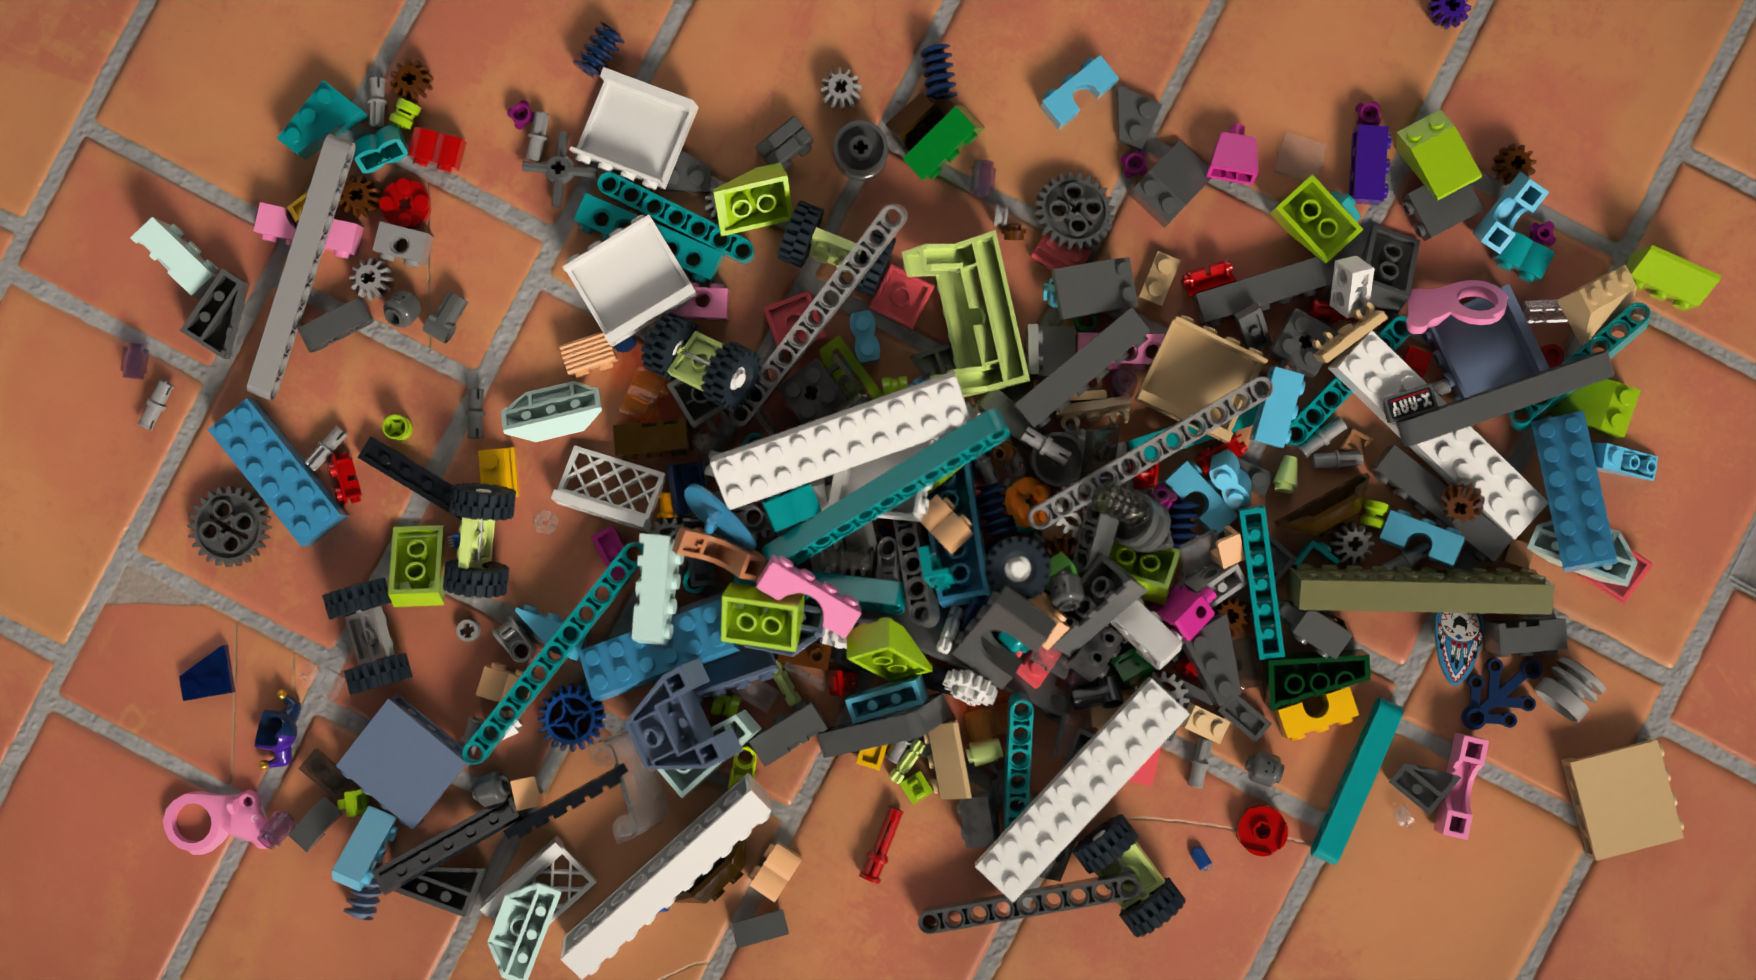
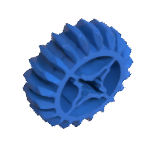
[538,684,606,752]

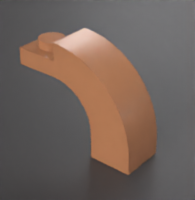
[672,527,768,581]

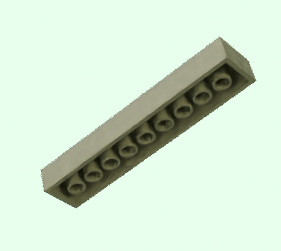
[1287,564,1555,614]

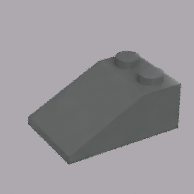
[1129,140,1211,228]
[1361,224,1420,314]
[1051,257,1138,320]

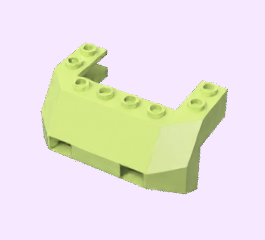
[902,230,1030,397]

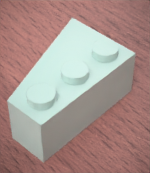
[130,217,219,299]

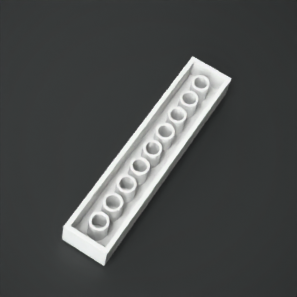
[1328,330,1549,539]
[710,371,971,510]
[975,677,1190,903]
[561,773,772,979]

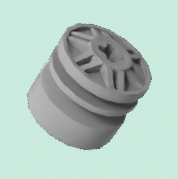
[1534,656,1606,723]

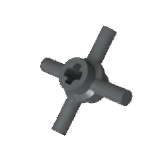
[522,132,598,207]

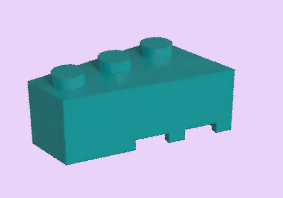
[277,80,369,160]

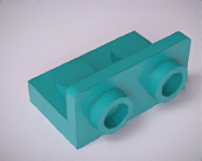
[918,546,956,590]

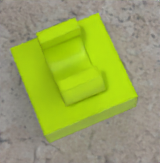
[899,770,934,805]
[337,788,370,817]

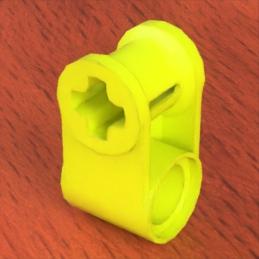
[728,743,757,790]

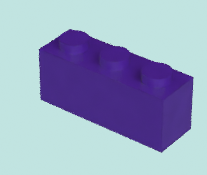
[1348,124,1392,205]

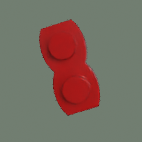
[407,127,467,173]

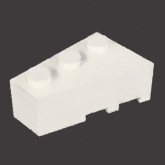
[1108,598,1183,670]

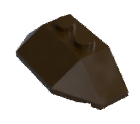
[1275,473,1370,537]
[674,839,746,904]

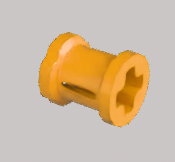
[656,493,679,518]

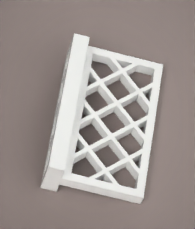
[551,445,667,533]
[480,835,597,925]

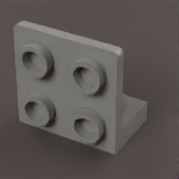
[1026,324,1076,377]

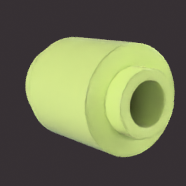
[965,737,1004,767]

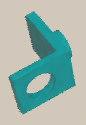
[1292,540,1340,566]

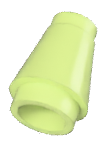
[1273,455,1298,494]

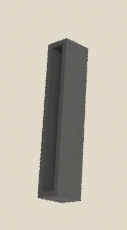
[1192,252,1342,327]
[1013,307,1151,429]
[1370,445,1512,563]

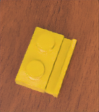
[478,447,520,497]

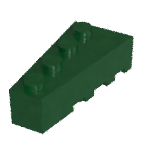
[1262,649,1371,710]

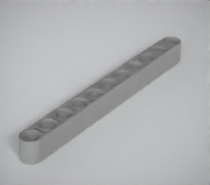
[246,134,356,401]
[729,204,908,426]
[1026,377,1273,529]

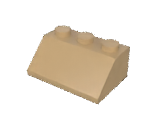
[1557,265,1637,345]
[924,717,972,800]

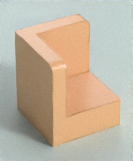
[1210,525,1245,569]
[510,776,546,811]

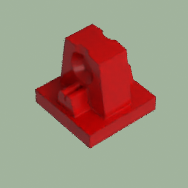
[1402,345,1432,378]
[1130,462,1160,490]
[1173,654,1198,684]
[827,670,858,696]

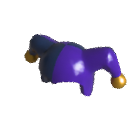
[254,689,301,770]

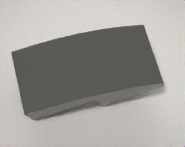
[288,796,343,853]
[731,909,789,948]

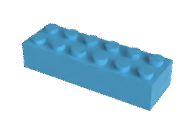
[208,398,349,547]
[1531,411,1618,573]
[927,461,992,608]
[578,600,741,702]

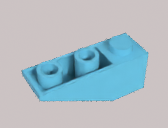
[1591,442,1658,481]
[515,604,591,661]

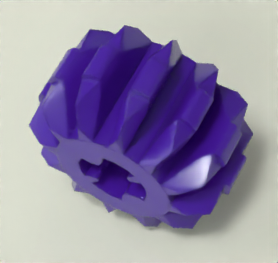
[1427,0,1472,29]

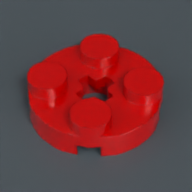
[379,178,432,229]
[1236,805,1288,857]

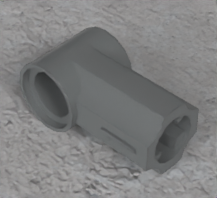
[423,290,469,344]

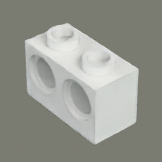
[1330,256,1374,318]

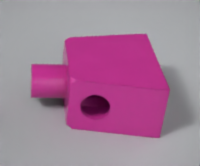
[1206,124,1258,185]
[1156,586,1217,642]

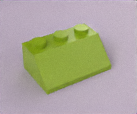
[1626,245,1722,311]
[721,582,805,652]

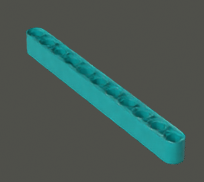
[762,409,1010,567]
[462,542,644,765]

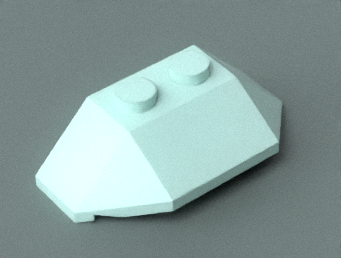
[501,381,602,442]
[1527,520,1638,587]
[487,882,562,980]

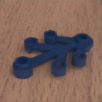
[1461,658,1543,730]

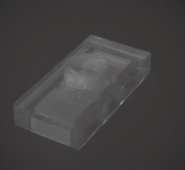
[1522,299,1568,323]

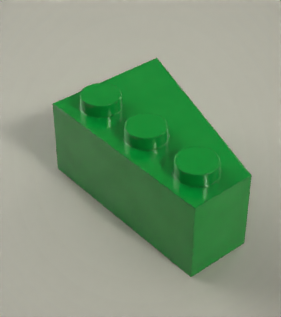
[902,106,985,181]

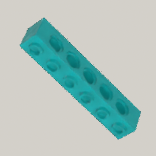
[574,193,724,284]
[1238,504,1285,660]

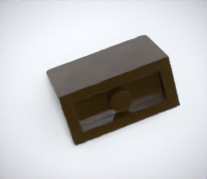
[885,93,945,151]

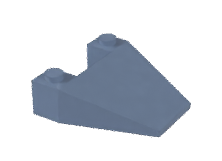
[624,658,743,769]

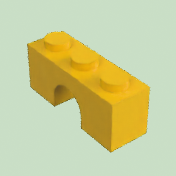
[1273,686,1359,741]

